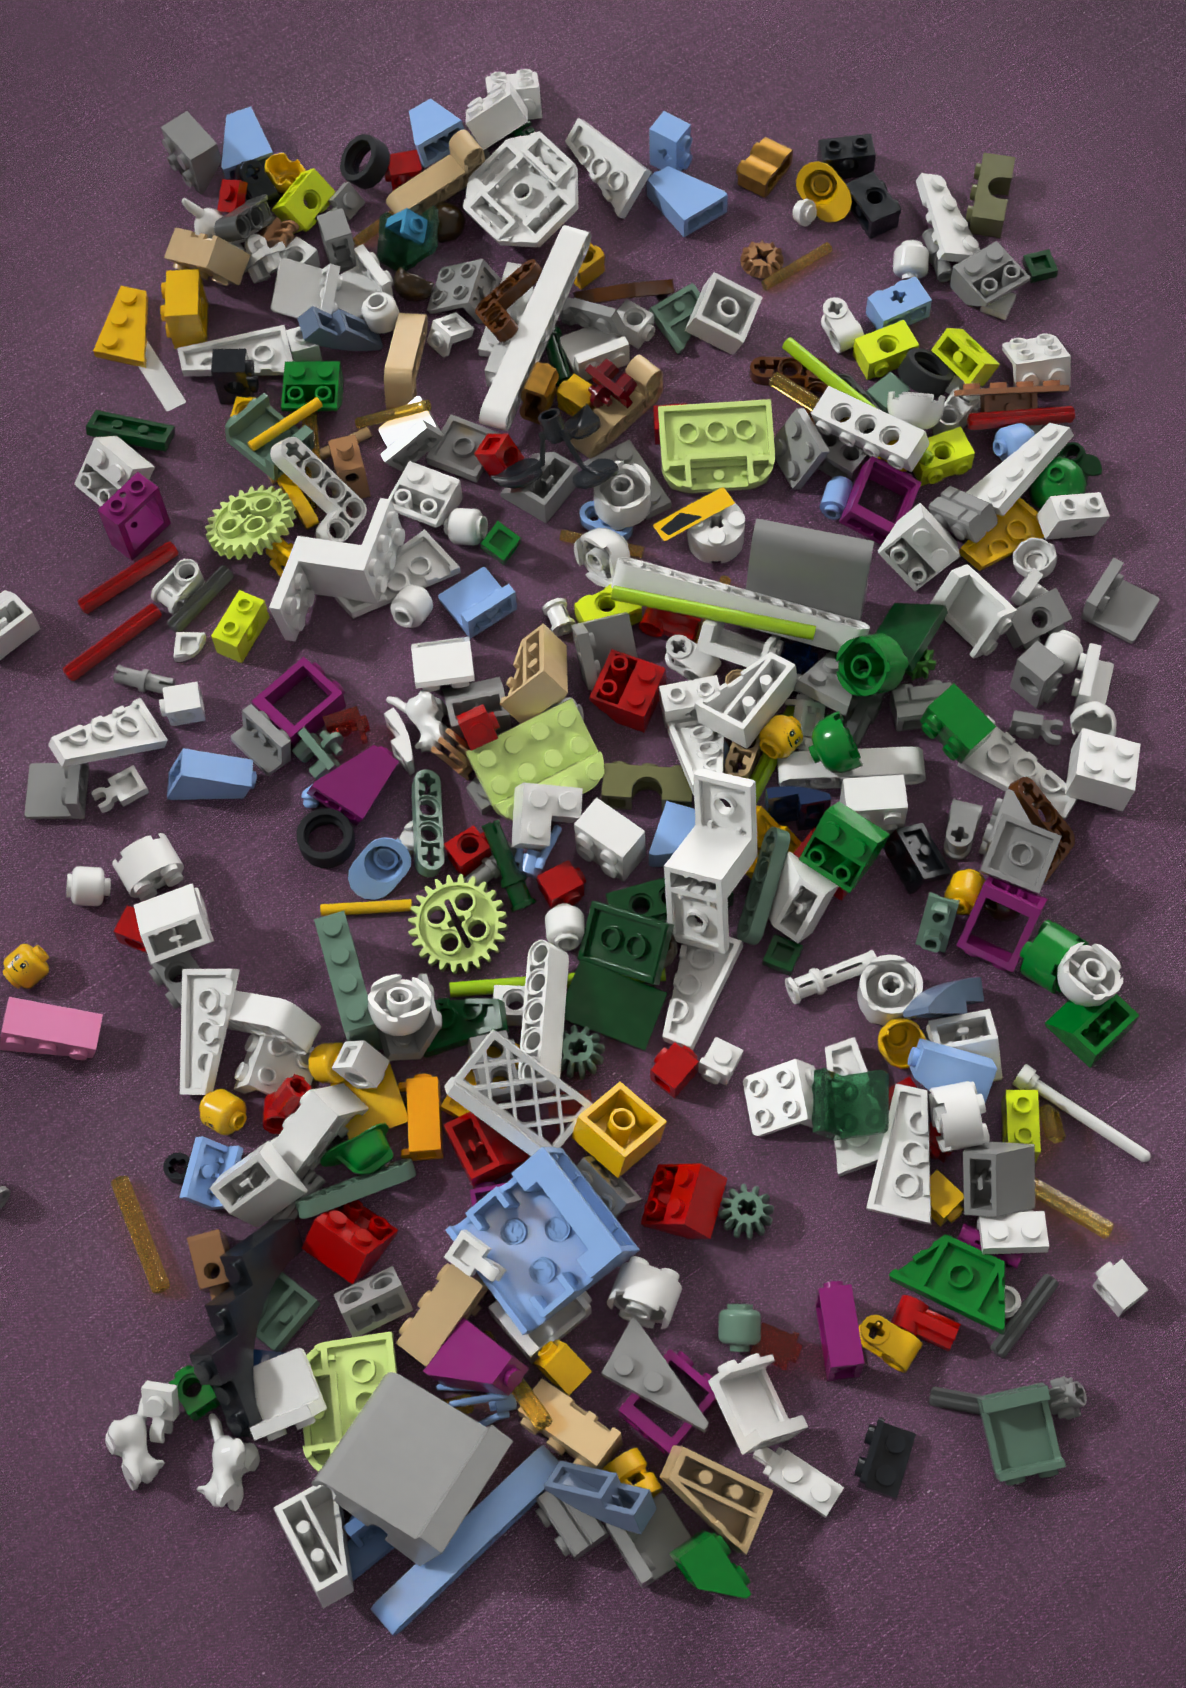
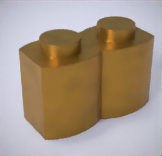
[736,137,793,198]
[519,362,559,425]

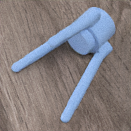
[514,825,562,879]
[436,1384,517,1426]

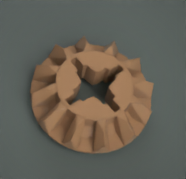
[740,239,784,278]

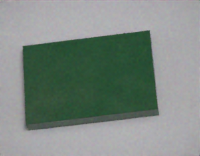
[875,603,948,672]
[577,901,674,985]
[564,959,667,1052]

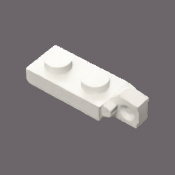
[753,1447,844,1518]

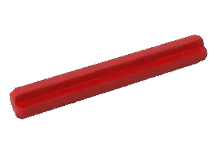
[967,406,1075,430]
[77,541,178,614]
[63,603,162,681]

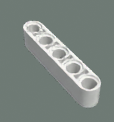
[777,746,926,789]
[518,940,569,1093]

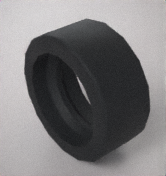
[340,134,390,189]
[898,348,954,398]
[297,808,355,868]

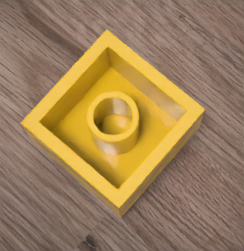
[160,269,208,349]
[571,1082,667,1178]

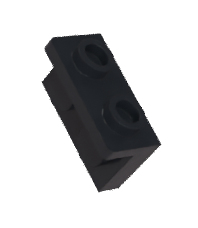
[883,823,952,894]
[854,1417,916,1500]

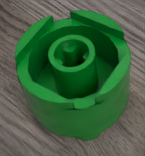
[836,633,908,696]
[1020,919,1089,994]

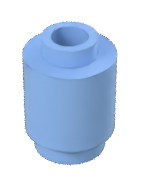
[820,476,853,520]

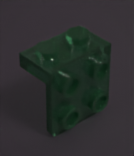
[377,206,439,271]
[811,1068,889,1141]

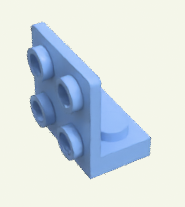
[438,567,517,639]

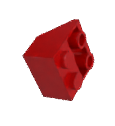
[589,649,666,733]
[444,1112,530,1189]
[640,1163,728,1239]
[301,1200,399,1284]

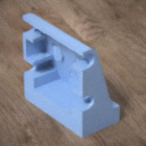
[446,1147,640,1335]

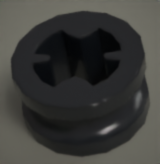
[163,1152,190,1184]

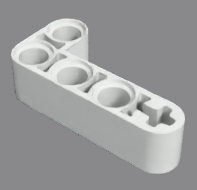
[270,437,367,542]
[227,990,321,1055]

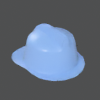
[348,837,411,900]

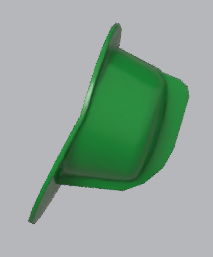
[320,1123,394,1175]

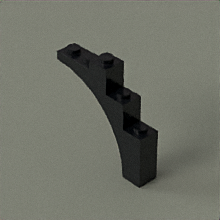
[189,1219,303,1437]

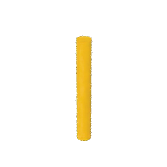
[247,397,323,452]
[320,899,412,916]

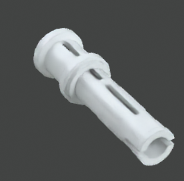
[785,950,877,1004]

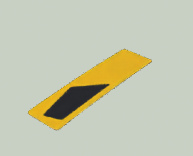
[653,487,735,541]

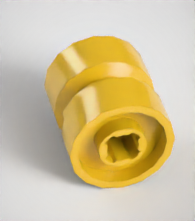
[602,1447,663,1498]

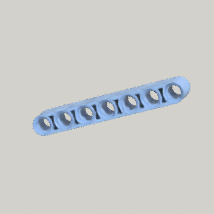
[371,1445,559,1636]

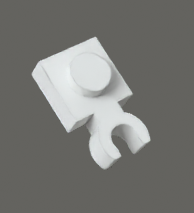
[91,765,149,813]

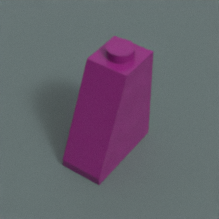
[307,745,399,826]
[423,1317,529,1396]

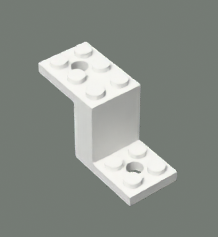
[269,498,405,642]
[664,768,758,954]

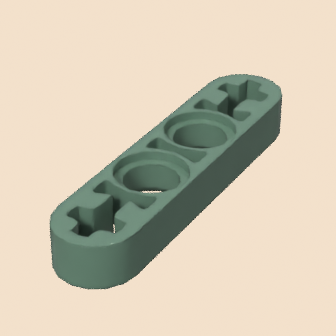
[411,769,444,877]
[737,827,790,945]
[295,1158,416,1219]

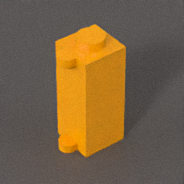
[398,1073,444,1161]

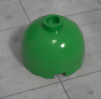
[1028,457,1086,509]
[808,711,863,773]

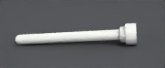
[1012,1064,1151,1162]

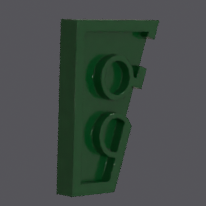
[423,998,508,1058]

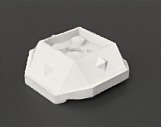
[463,131,579,247]

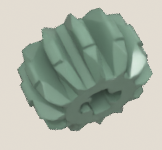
[561,1025,605,1080]
[719,1184,774,1240]

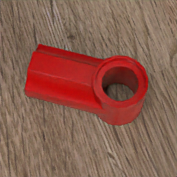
[639,607,701,642]
[263,1074,311,1134]
[891,1295,961,1352]

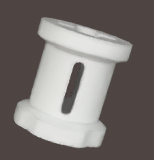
[542,598,576,636]

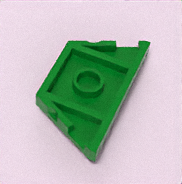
[889,1234,1005,1335]

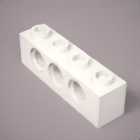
[811,386,929,472]

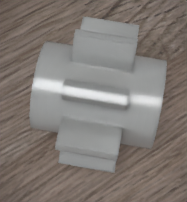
[1048,1376,1087,1420]

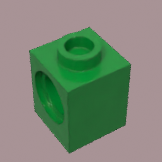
[481,521,521,565]
[169,1365,220,1422]

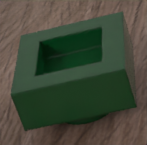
[1022,249,1058,283]
[762,934,803,976]

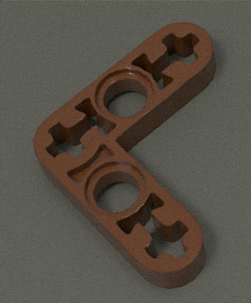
[475,259,543,342]
[573,279,675,303]
[750,356,830,425]
[1008,777,1075,883]

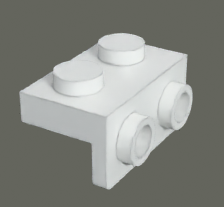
[1071,643,1114,710]
[976,1209,1049,1254]

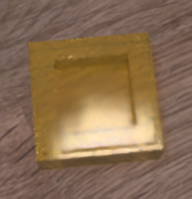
[1039,1104,1066,1143]

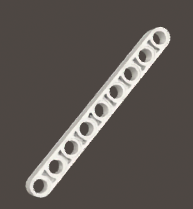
[479,225,591,431]
[611,557,870,652]

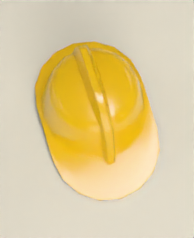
[796,161,852,222]

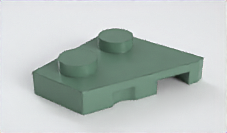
[649,283,700,354]
[256,1272,320,1352]

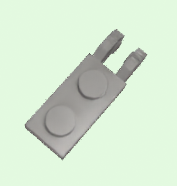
[560,297,626,335]

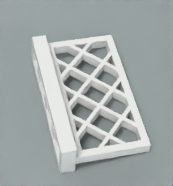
[444,1029,593,1156]

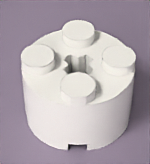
[593,461,651,530]
[687,503,745,563]
[112,833,184,902]
[857,955,923,1026]
[928,1081,990,1153]
[607,1256,682,1329]

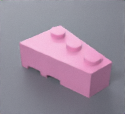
[0,997,103,1060]

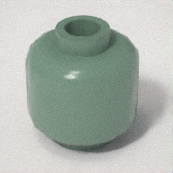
[718,1304,761,1352]

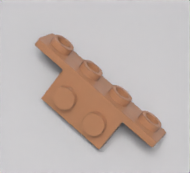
[954,380,1069,412]

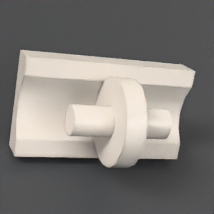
[245,234,286,284]

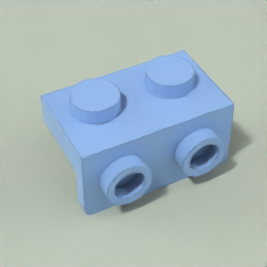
[179,1136,243,1210]

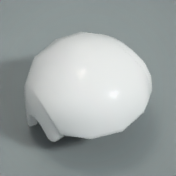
[1013,538,1057,579]
[1070,702,1117,737]

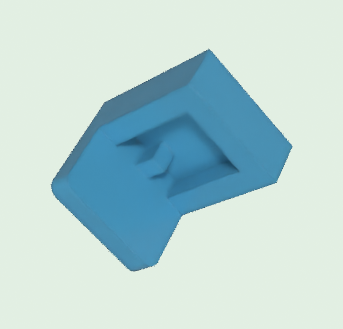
[386,208,428,245]

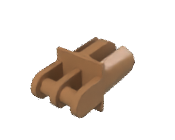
[257,217,299,248]
[431,728,473,781]

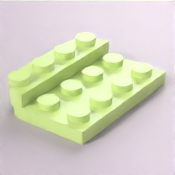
[658,399,775,493]
[465,698,604,821]
[303,1332,397,1472]

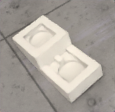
[384,707,415,775]

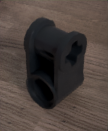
[235,160,280,208]

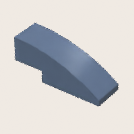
[297,306,383,351]
[903,977,984,1018]
[544,1460,657,1534]

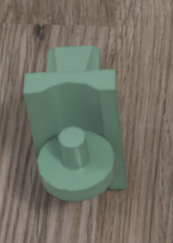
[292,727,344,780]
[915,892,960,953]

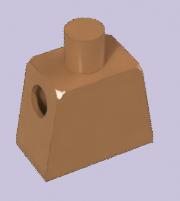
[328,435,371,499]
[187,1229,231,1300]

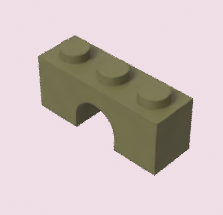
[966,153,1016,238]
[601,761,693,812]

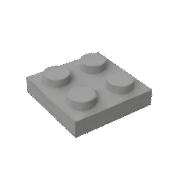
[774,408,830,489]
[426,414,501,483]
[979,813,1062,895]

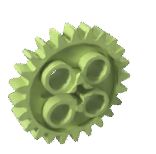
[205,485,296,560]
[408,874,508,974]

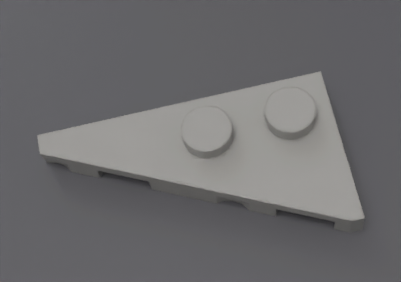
[601,1317,709,1433]

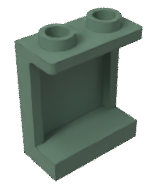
[225,393,314,481]
[977,1382,1066,1485]

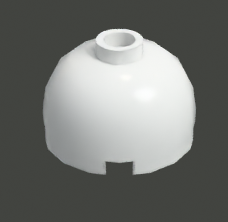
[887,391,945,430]
[574,528,630,587]
[1057,942,1123,1007]
[368,974,431,1036]

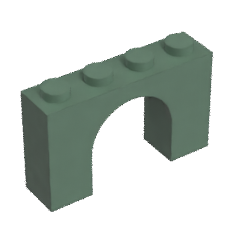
[314,911,383,1050]

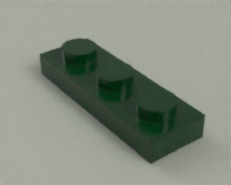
[86,410,175,451]

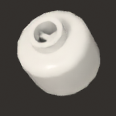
[893,240,929,280]
[361,292,400,334]
[444,508,488,545]
[390,585,433,628]
[1044,630,1083,674]
[66,866,111,906]
[545,903,585,951]

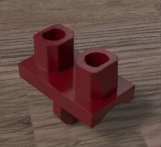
[585,358,637,409]

